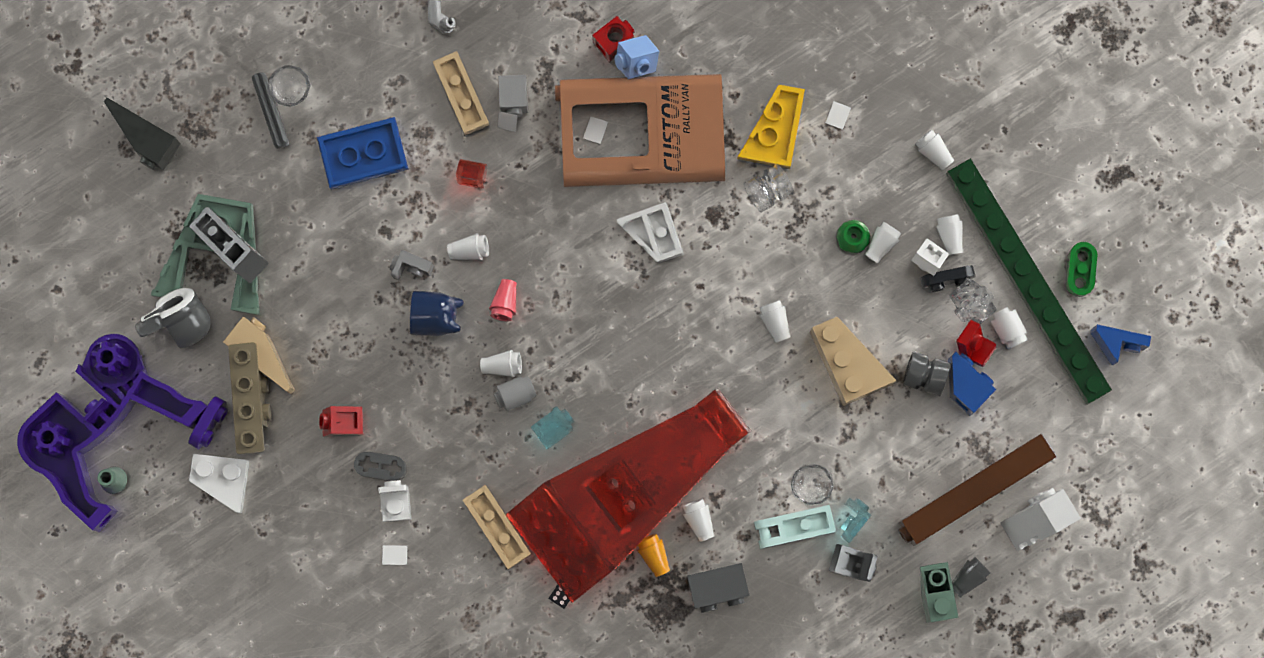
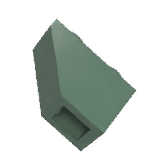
[920,562,959,623]

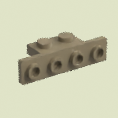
[228,342,271,454]

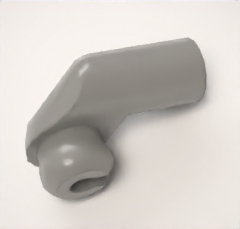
[427,0,456,33]

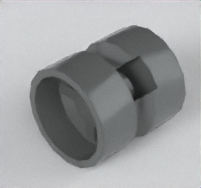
[903,351,950,396]

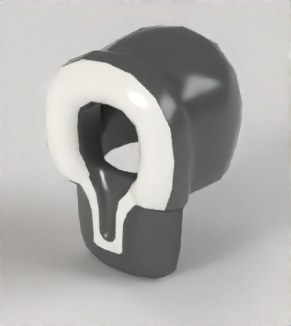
[135,288,211,349]

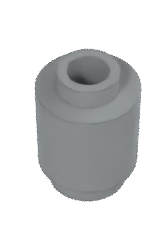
[494,376,536,411]

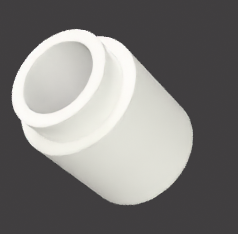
[991,307,1028,350]

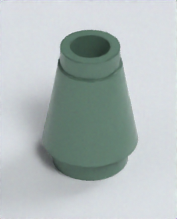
[97,466,127,494]

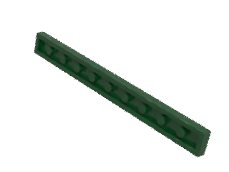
[946,158,1112,405]

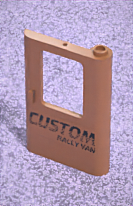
[555,74,725,187]

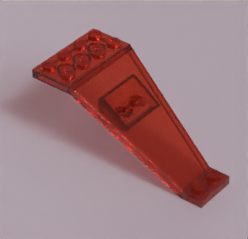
[506,388,751,603]

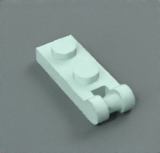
[754,505,836,549]

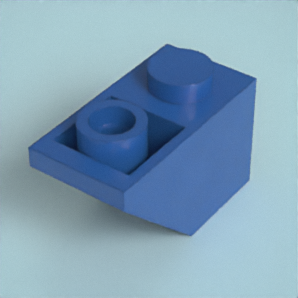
[948,352,996,416]

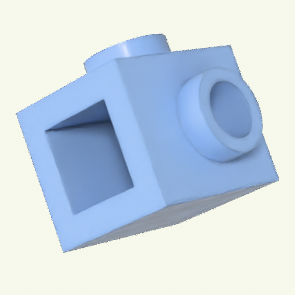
[614,35,659,79]

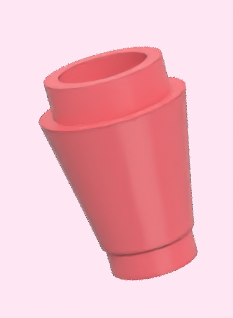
[489,279,517,321]

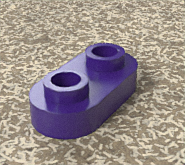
[188,396,228,449]

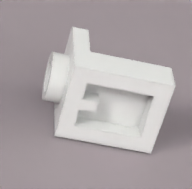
[911,239,949,276]
[378,480,411,522]

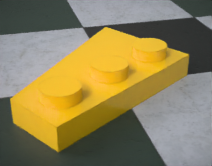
[737,84,805,169]

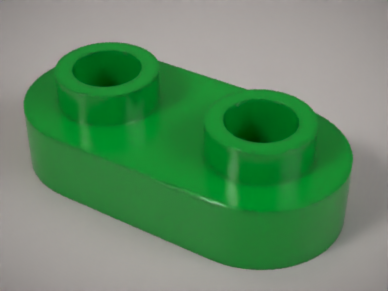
[1066,242,1098,297]

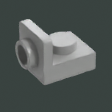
[390,250,435,280]

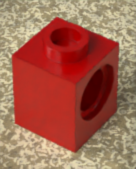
[592,16,635,63]

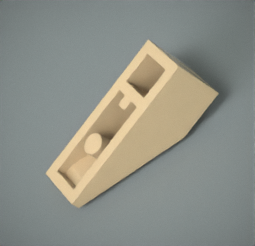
[223,316,295,395]

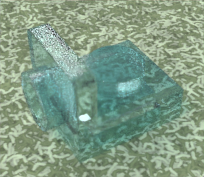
[531,406,574,450]
[840,498,871,543]

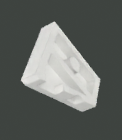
[617,202,684,263]
[189,454,249,513]

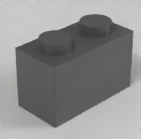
[687,563,750,613]

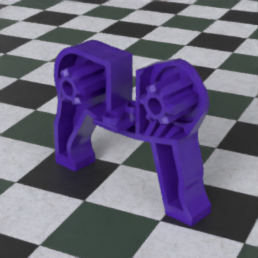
[17,334,208,532]

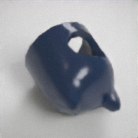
[410,291,464,337]

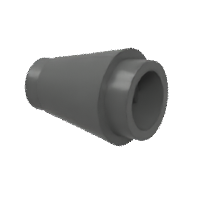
[952,557,990,598]

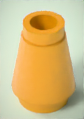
[637,534,670,577]

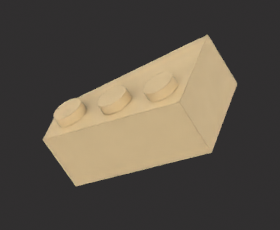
[810,317,896,406]

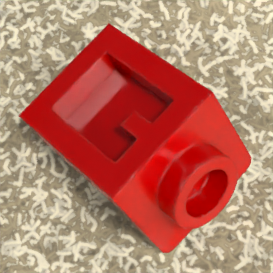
[956,320,997,367]
[319,406,363,437]

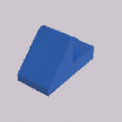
[1091,324,1151,365]

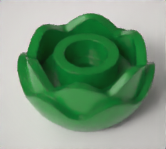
[836,220,870,253]

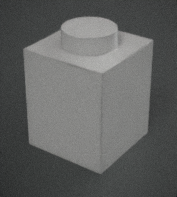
[498,75,528,117]

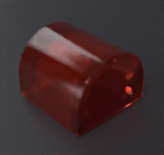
[456,159,487,189]

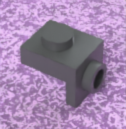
[829,544,878,582]

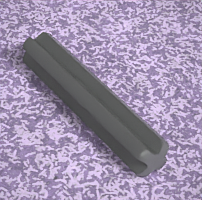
[252,72,289,149]

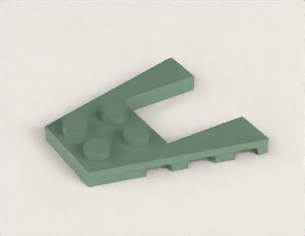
[151,194,260,315]

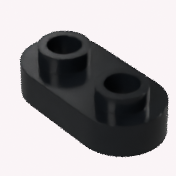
[920,265,976,293]

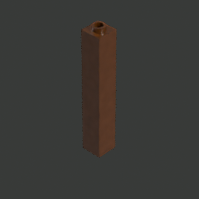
[898,434,1056,546]

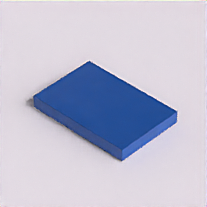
[317,117,409,190]

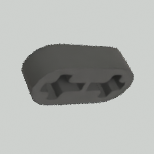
[354,452,407,481]

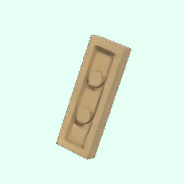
[433,51,489,136]
[463,485,531,570]

